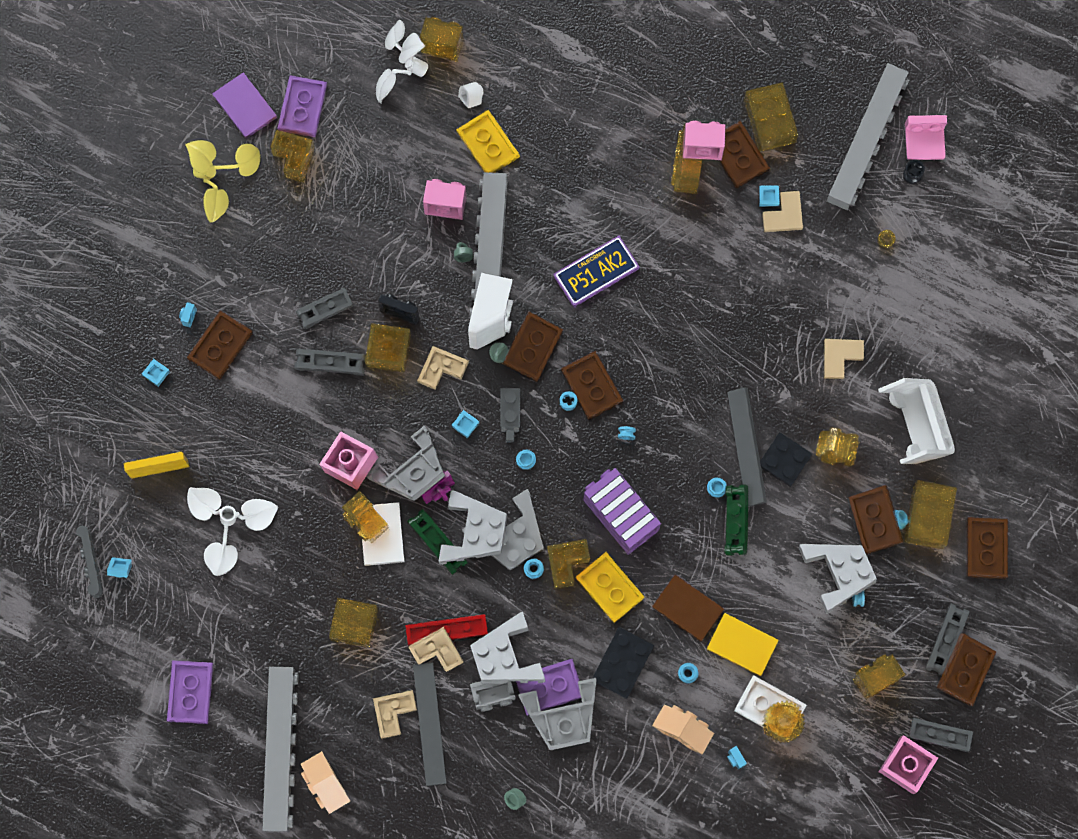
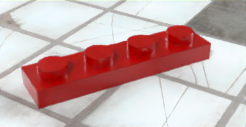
[405,614,488,646]

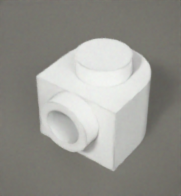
[458,82,483,108]

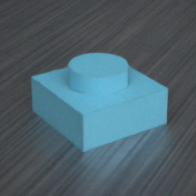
[759,186,779,207]
[179,302,197,328]
[142,359,170,387]
[452,410,479,439]
[107,557,132,578]
[727,746,747,769]

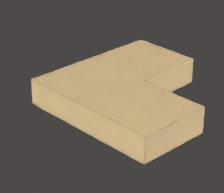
[762,191,803,232]
[824,339,864,379]
[417,346,469,390]
[409,627,463,672]
[373,690,417,739]

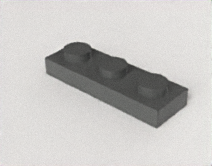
[908,718,973,752]

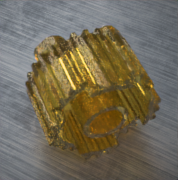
[816,427,859,467]
[762,701,805,744]

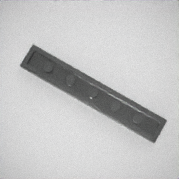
[727,387,767,507]
[413,663,447,786]

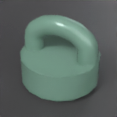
[454,242,473,262]
[489,343,509,363]
[504,788,527,810]

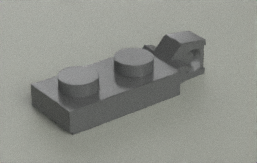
[500,388,520,443]

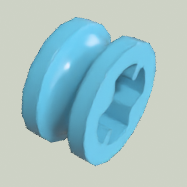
[560,391,577,411]
[618,426,636,440]
[852,591,865,607]

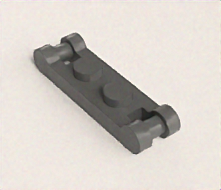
[294,349,366,375]
[76,526,103,598]
[925,603,970,676]

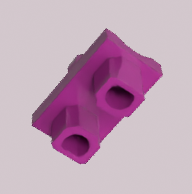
[421,471,455,504]

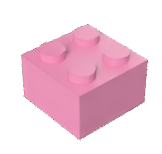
[683,121,725,160]
[423,179,466,220]
[320,432,378,490]
[879,735,938,794]

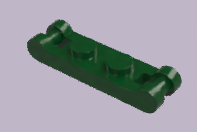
[724,484,748,556]
[407,509,468,575]

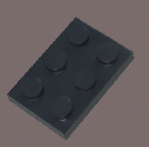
[593,627,654,699]

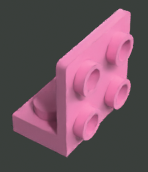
[905,115,947,160]

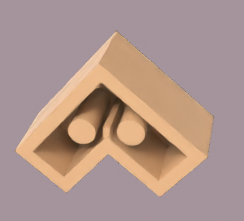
[652,705,714,754]
[301,752,350,814]

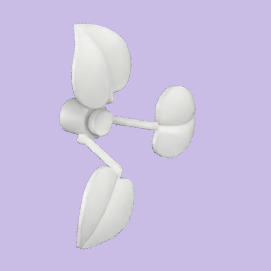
[376,20,428,104]
[187,487,278,576]

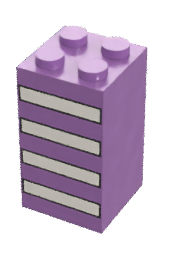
[583,468,661,555]

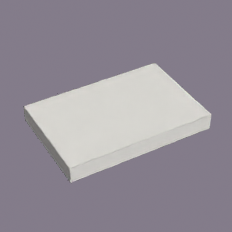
[359,502,404,566]
[734,675,807,741]

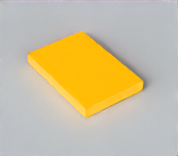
[456,110,520,173]
[124,452,189,479]
[576,552,645,623]
[707,613,778,677]

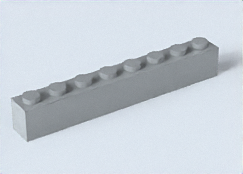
[826,63,909,211]
[470,172,508,319]
[263,667,299,832]

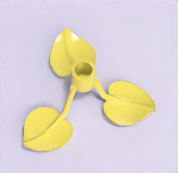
[186,140,260,222]

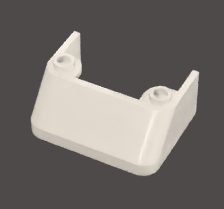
[468,273,513,349]
[878,378,955,464]

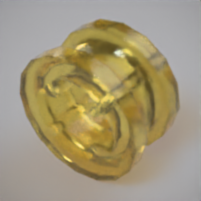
[877,230,896,248]

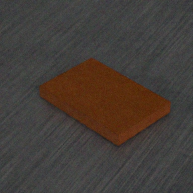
[719,121,770,188]
[187,310,253,380]
[502,312,563,382]
[561,351,623,420]
[848,485,904,554]
[967,517,1008,579]
[652,575,724,642]
[937,633,996,706]

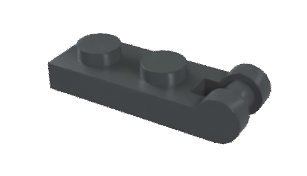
[296,288,353,329]

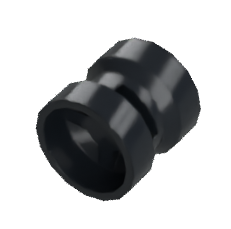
[903,160,925,184]

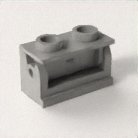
[470,681,515,712]

